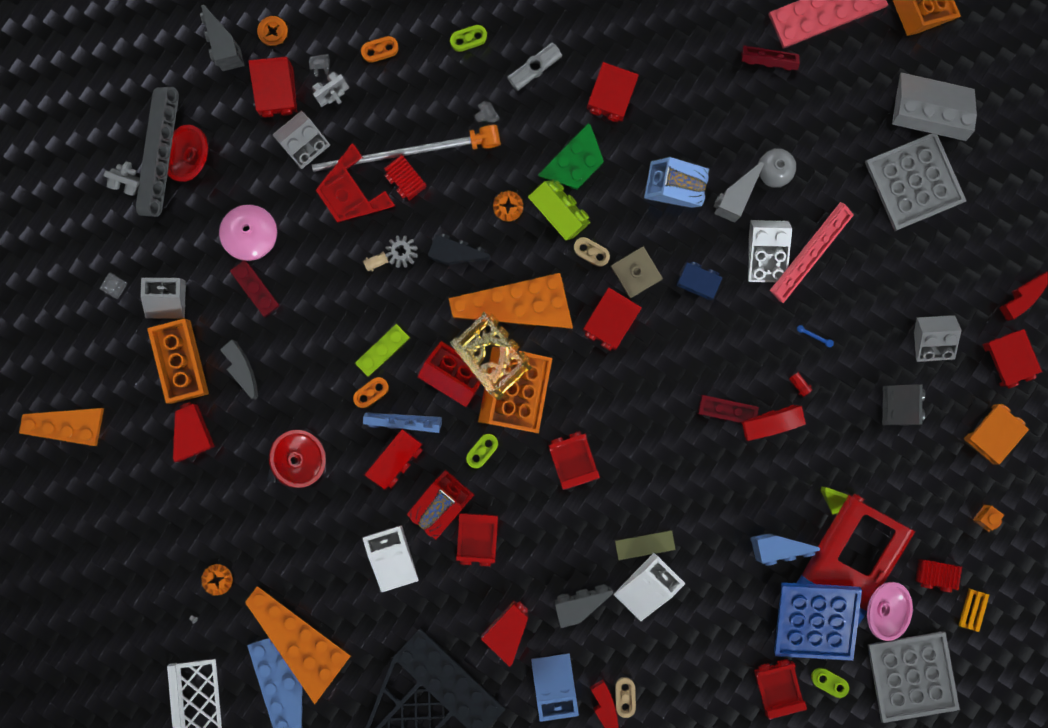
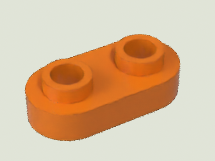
[361,36,399,62]
[353,377,389,408]

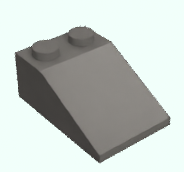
[713,162,764,223]

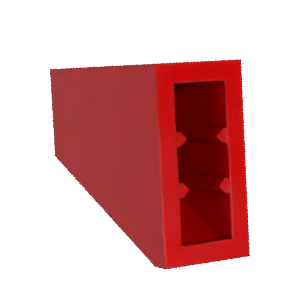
[173,402,215,462]

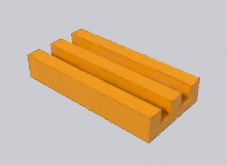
[958,589,989,632]

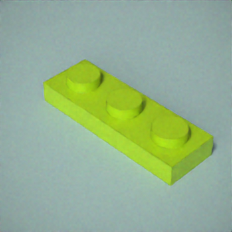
[355,324,410,377]

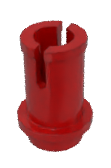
[789,372,812,397]

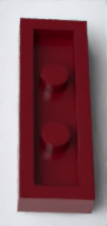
[742,45,800,70]
[230,260,280,317]
[698,395,759,423]

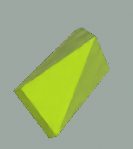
[821,487,848,515]

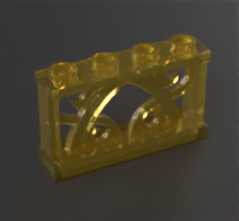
[450,312,532,400]

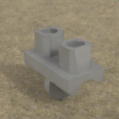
[312,72,349,107]
[104,161,140,196]

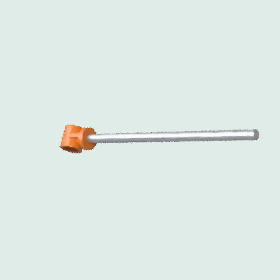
[312,125,501,172]

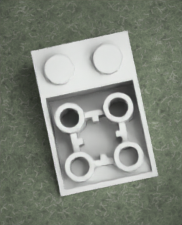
[748,220,792,282]
[363,525,419,592]
[613,553,685,621]

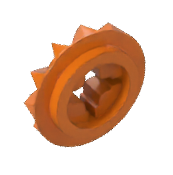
[257,16,288,46]
[493,191,523,221]
[201,564,233,595]

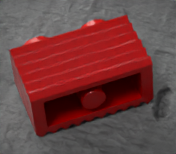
[384,155,427,201]
[915,559,962,593]

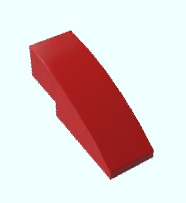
[1000,272,1048,321]
[742,405,806,441]
[590,679,618,728]

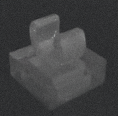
[309,54,330,77]
[475,101,500,123]
[99,272,127,299]

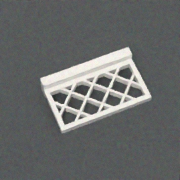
[167,659,222,728]

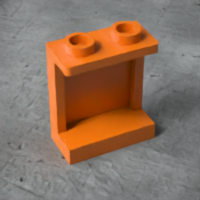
[964,404,1029,464]

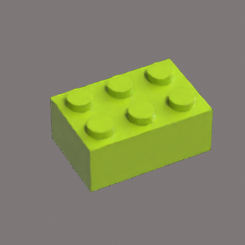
[528,180,591,240]

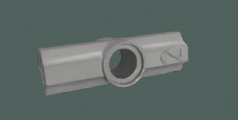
[508,43,562,91]

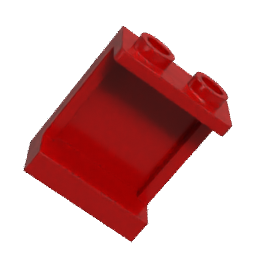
[587,62,639,122]
[983,329,1042,389]
[549,431,600,490]
[456,513,498,566]
[754,659,807,719]

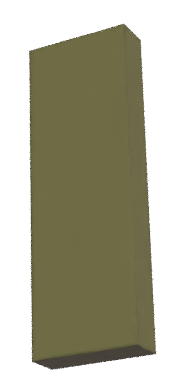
[615,530,676,560]

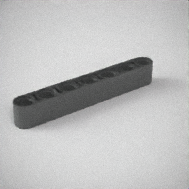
[136,87,179,216]

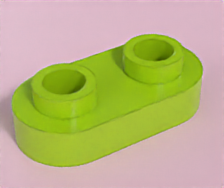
[450,25,487,52]
[466,434,498,468]
[811,668,849,698]

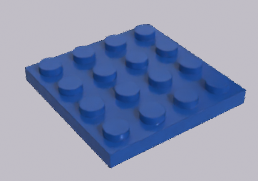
[774,583,862,660]

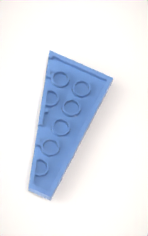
[247,638,303,728]

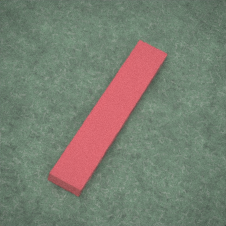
[770,202,853,303]

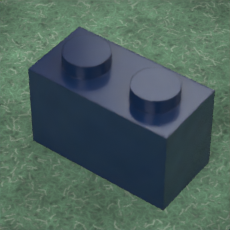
[676,261,722,301]

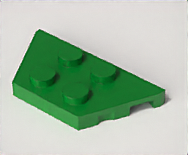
[538,123,604,190]

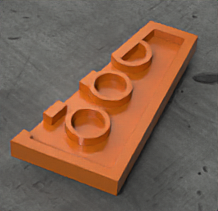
[19,408,104,446]

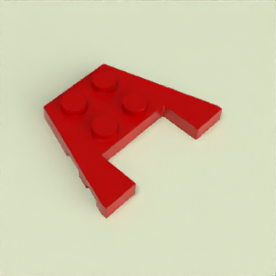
[316,143,395,222]

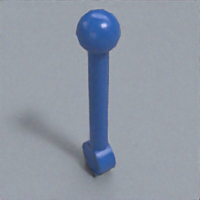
[797,325,834,347]

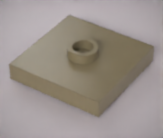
[610,246,663,299]

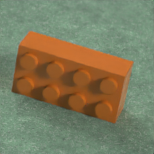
[147,318,209,404]

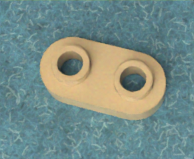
[574,237,610,267]
[615,677,636,718]

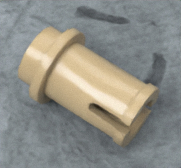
[363,251,389,271]

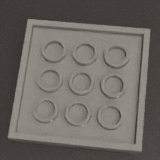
[865,133,966,231]
[867,631,960,723]

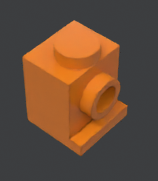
[973,505,1004,532]

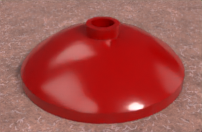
[167,125,208,182]
[269,430,326,488]

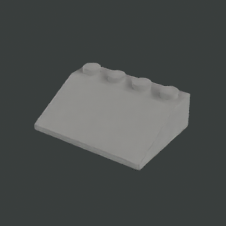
[892,73,977,141]

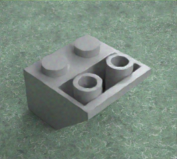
[273,110,330,169]
[141,278,186,319]
[914,315,962,362]

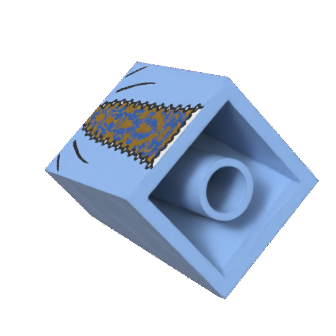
[644,157,709,208]

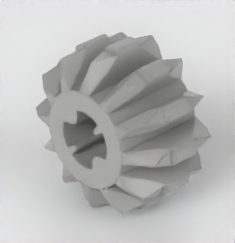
[385,235,418,268]

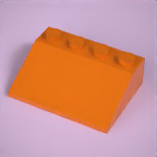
[893,0,961,36]
[478,347,552,433]

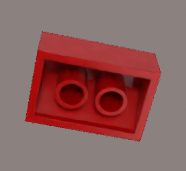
[417,341,488,407]
[365,429,423,489]

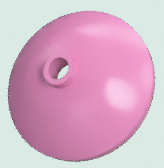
[219,205,277,261]
[867,582,913,641]

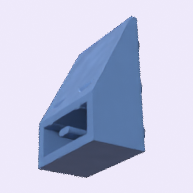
[751,533,820,566]
[531,653,579,722]

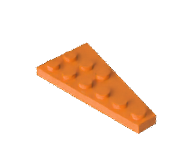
[449,273,573,329]
[245,586,350,704]

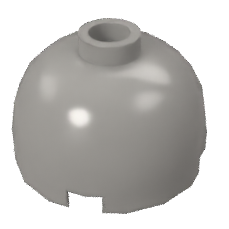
[758,149,796,187]

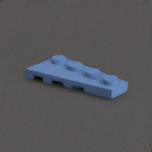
[363,413,442,433]

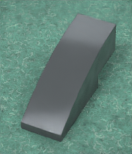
[220,340,258,399]

